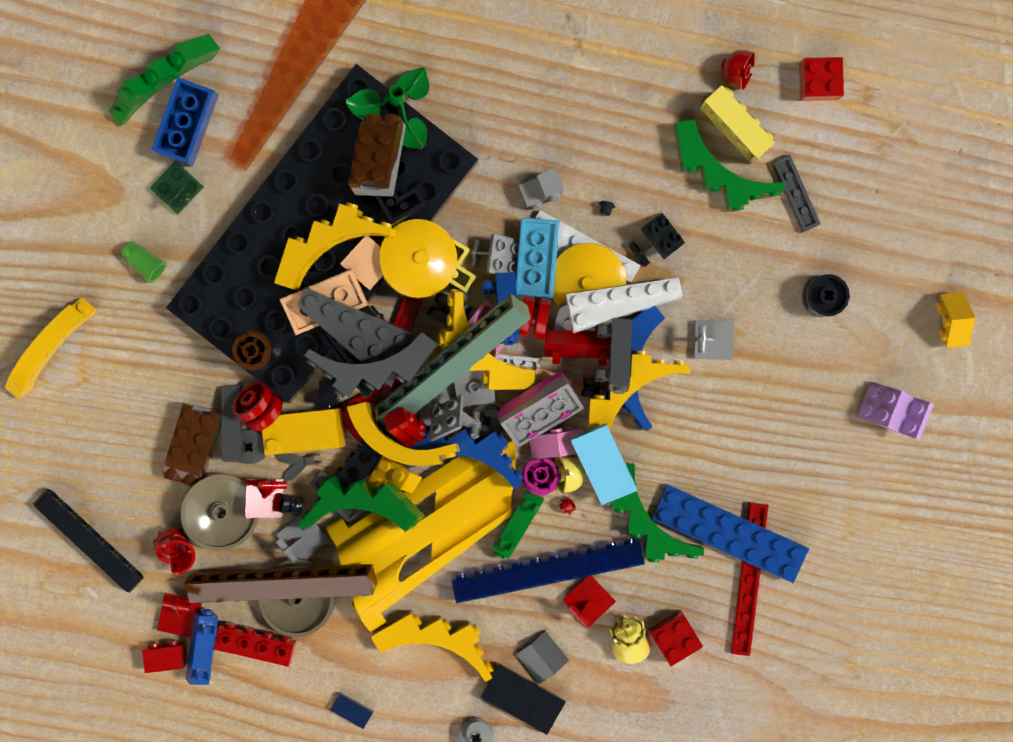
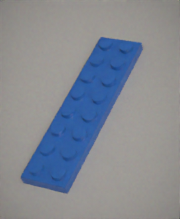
[652,484,809,584]

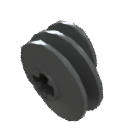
[470,404,503,438]
[239,429,266,464]

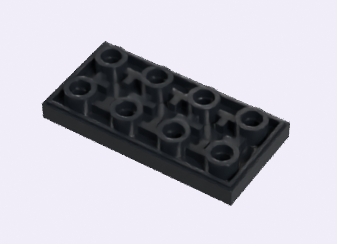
[480,663,566,735]

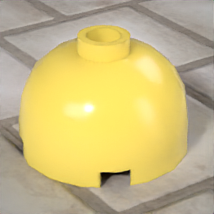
[554,455,587,493]

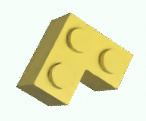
[450,239,477,294]

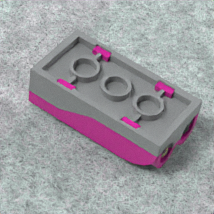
[497,370,585,448]

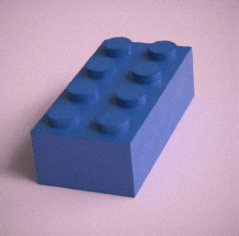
[151,77,219,166]

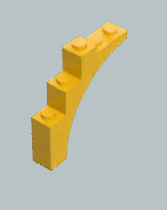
[274,202,397,291]
[438,289,535,390]
[587,350,690,431]
[371,611,494,682]

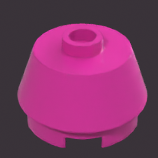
[522,458,560,495]

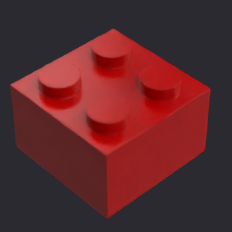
[799,57,844,101]
[648,610,703,667]

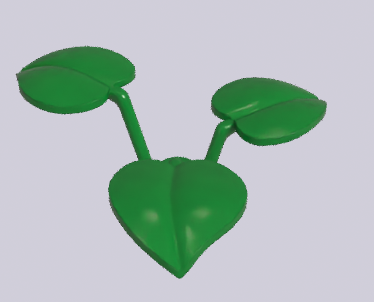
[346,67,430,149]

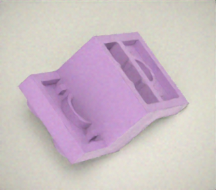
[857,382,934,440]

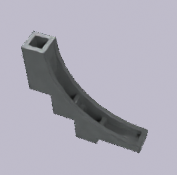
[304,332,437,398]

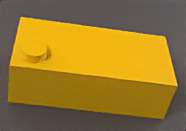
[262,408,346,455]

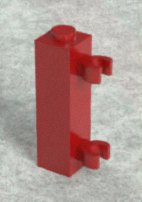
[544,330,610,366]

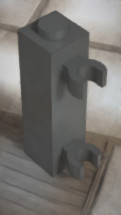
[595,318,632,394]

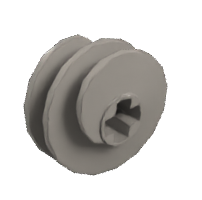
[459,717,493,742]

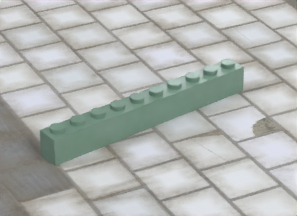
[375,294,530,426]

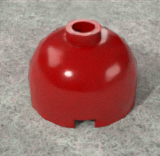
[721,50,756,90]

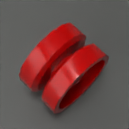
[519,295,551,341]
[232,381,283,431]

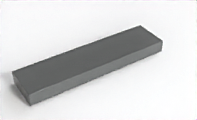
[771,155,821,233]
[221,385,243,462]

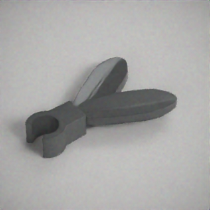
[277,453,322,481]

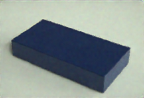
[330,692,373,729]

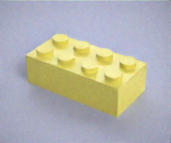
[699,85,775,164]

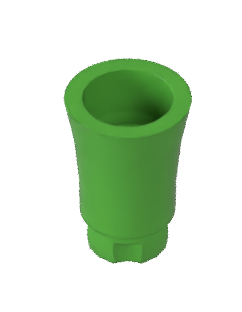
[121,241,167,283]

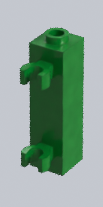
[492,490,544,559]

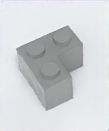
[518,168,564,210]

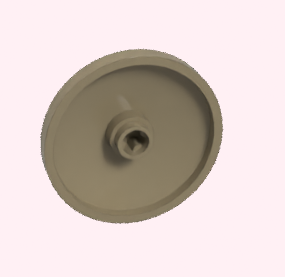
[180,474,258,551]
[258,559,336,637]

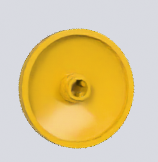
[379,219,457,298]
[553,243,627,307]

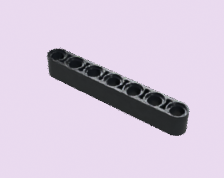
[33,489,144,593]

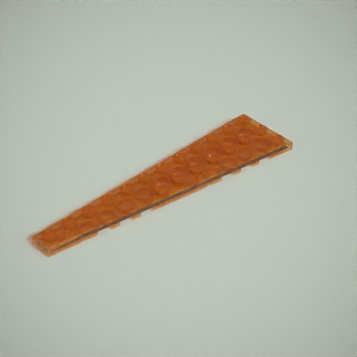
[229,0,366,171]

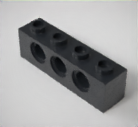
[333,423,397,488]

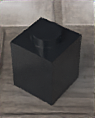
[317,381,340,409]

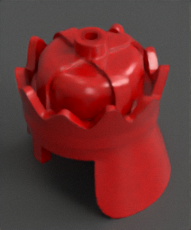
[153,528,196,575]

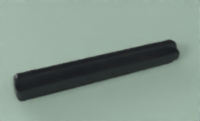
[319,331,373,398]

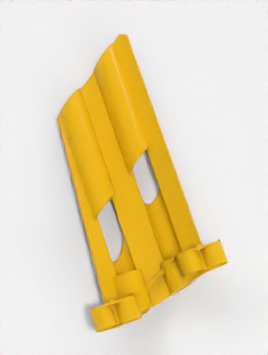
[326,428,516,632]

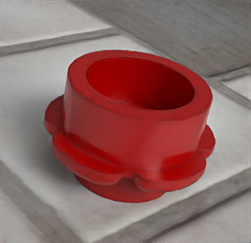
[559,496,576,515]

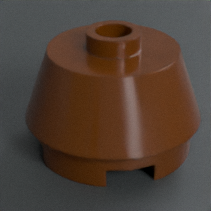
[232,331,271,370]

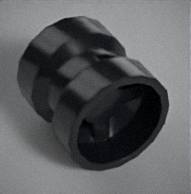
[580,377,602,398]
[279,494,303,516]

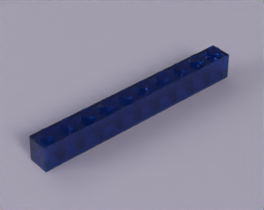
[452,537,645,604]

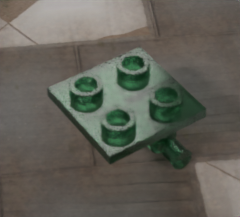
[150,160,204,215]

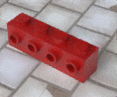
[213,622,297,667]

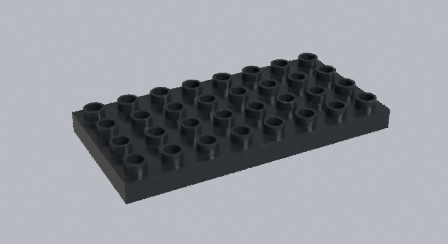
[166,64,479,403]

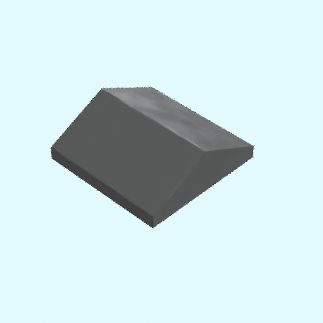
[516,630,569,684]

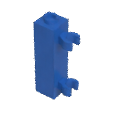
[482,272,519,345]
[186,609,218,685]

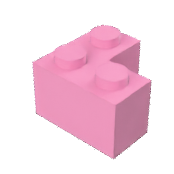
[530,426,583,459]

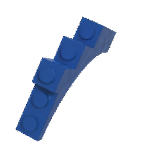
[604,306,665,431]
[406,429,524,489]

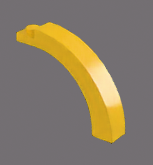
[5,298,97,400]
[347,402,460,466]

